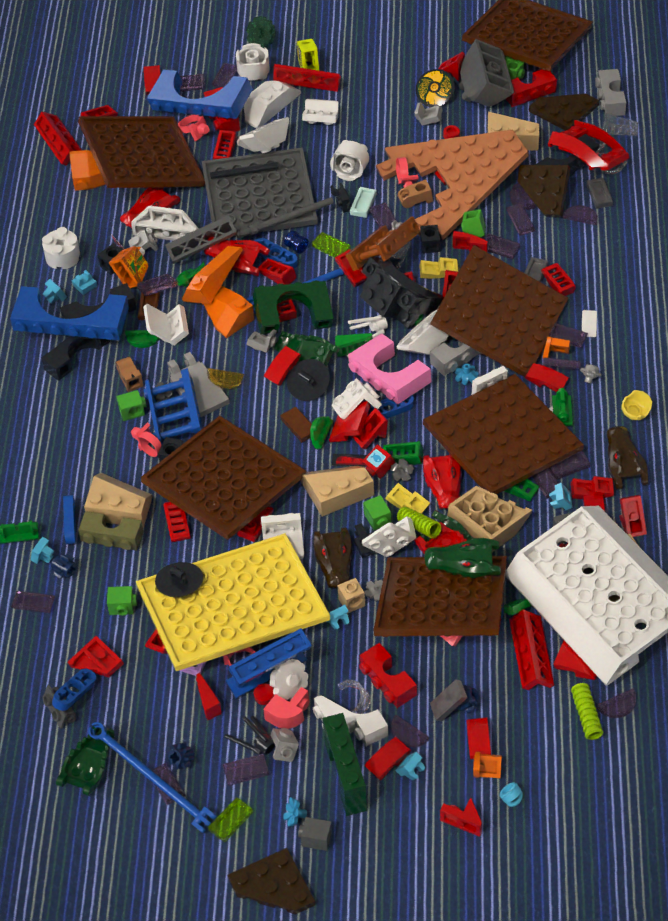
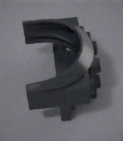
[360,257,443,329]

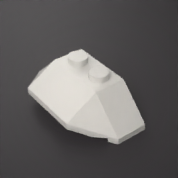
[244,81,301,129]
[237,117,289,153]
[131,206,199,241]
[396,309,449,355]

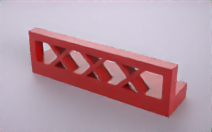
[273,64,341,92]
[34,111,82,165]
[509,609,554,690]

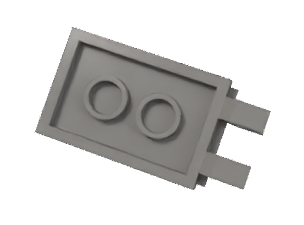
[167,352,229,417]

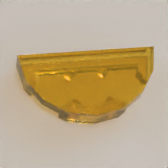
[207,368,244,389]

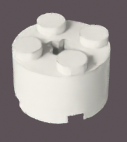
[236,43,270,80]
[330,140,369,181]
[42,227,80,269]

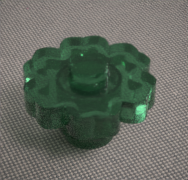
[246,16,276,49]

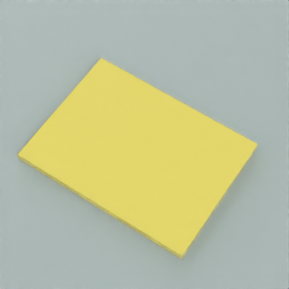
[136,533,330,671]

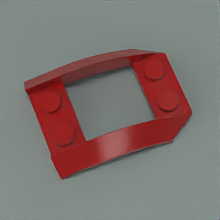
[548,120,629,170]

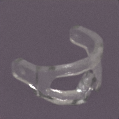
[596,143,628,174]
[337,680,371,714]

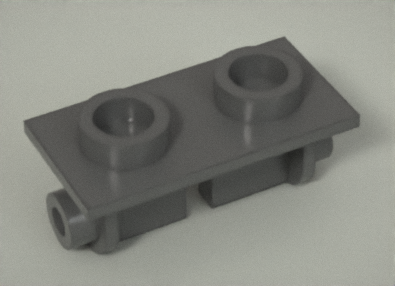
[43,685,76,729]

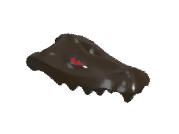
[607,426,649,490]
[313,528,353,588]

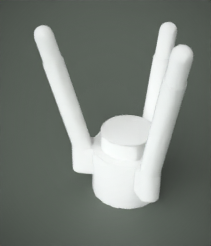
[348,315,388,338]

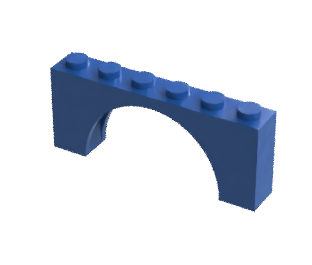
[146,69,253,119]
[10,286,129,340]

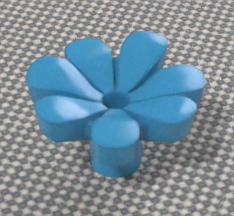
[455,364,479,385]
[283,797,307,827]

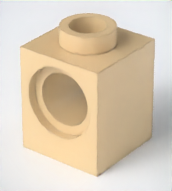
[337,578,365,614]

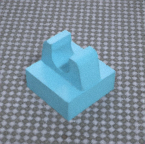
[72,270,97,295]
[43,279,67,304]
[549,483,573,510]
[31,537,54,564]
[326,605,349,630]
[395,752,425,780]

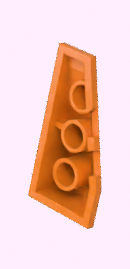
[70,150,105,191]
[182,246,243,304]
[202,286,254,338]

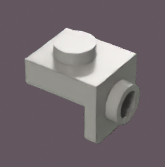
[415,102,443,126]
[128,229,158,251]
[246,329,277,353]
[270,728,299,762]

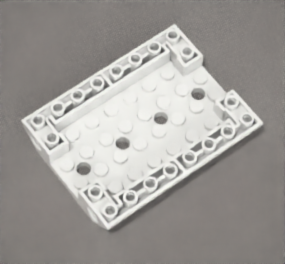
[506,506,668,686]

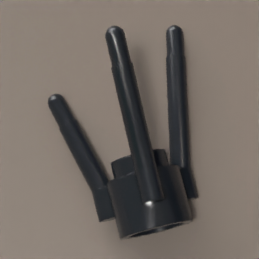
[224,716,275,756]

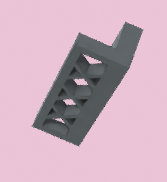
[165,215,238,264]

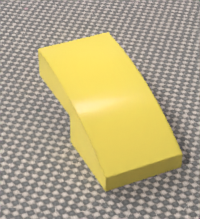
[419,257,458,279]
[385,483,430,514]

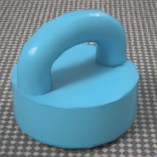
[499,782,523,807]

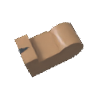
[397,180,433,208]
[115,357,143,392]

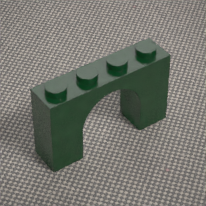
[253,280,334,335]
[323,713,367,816]

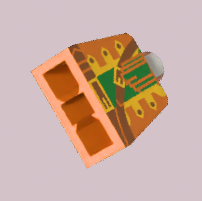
[109,246,148,288]

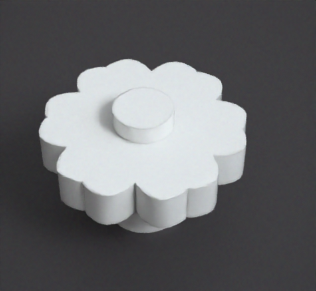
[270,659,308,700]

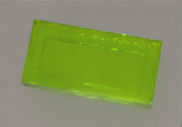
[312,232,351,258]
[208,797,253,843]

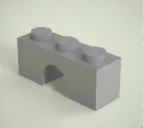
[595,69,626,117]
[430,340,482,376]

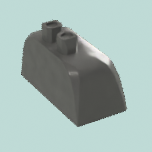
[459,39,514,107]

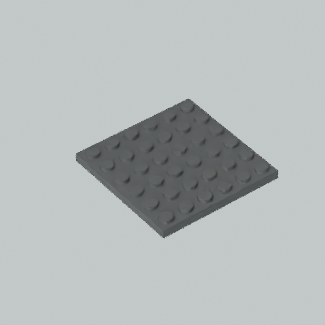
[202,147,318,236]

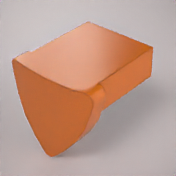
[543,336,570,359]
[473,752,502,778]

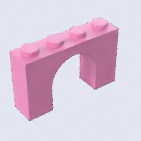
[348,333,432,404]

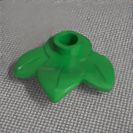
[176,262,205,286]

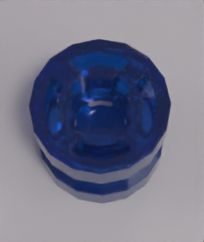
[284,230,309,254]

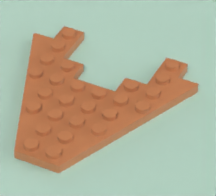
[376,129,529,240]

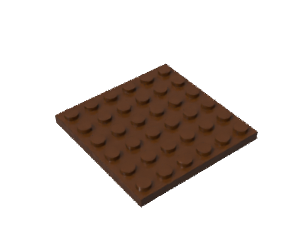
[462,0,593,71]
[78,116,205,188]
[430,245,568,377]
[423,374,584,494]
[141,415,306,540]
[373,556,507,637]

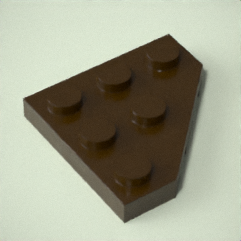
[529,93,599,131]
[517,165,570,217]
[227,848,316,915]

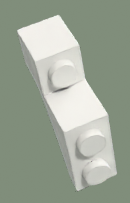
[313,696,388,746]

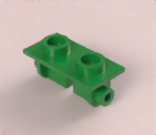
[552,388,573,426]
[0,520,39,544]

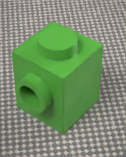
[461,209,486,238]
[363,495,391,530]
[107,586,137,616]

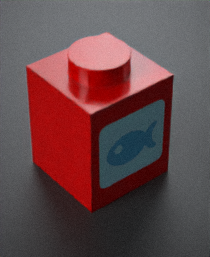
[362,444,396,479]

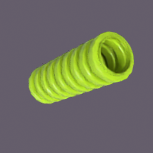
[397,507,441,538]
[571,683,603,740]

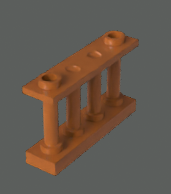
[346,216,420,271]

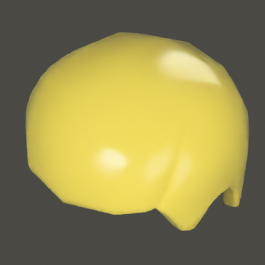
[621,390,652,420]

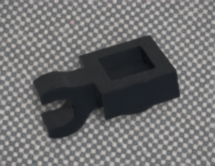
[330,183,350,213]
[354,523,377,558]

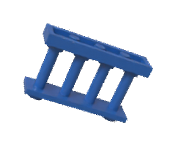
[144,368,203,444]
[225,628,312,699]

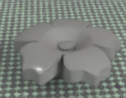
[364,580,383,601]

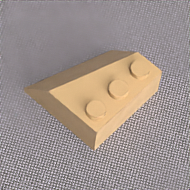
[488,112,539,150]
[300,466,374,517]
[84,473,153,528]
[447,486,532,552]

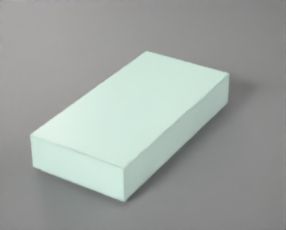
[350,187,377,218]

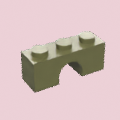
[78,511,144,551]

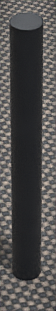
[210,162,278,179]

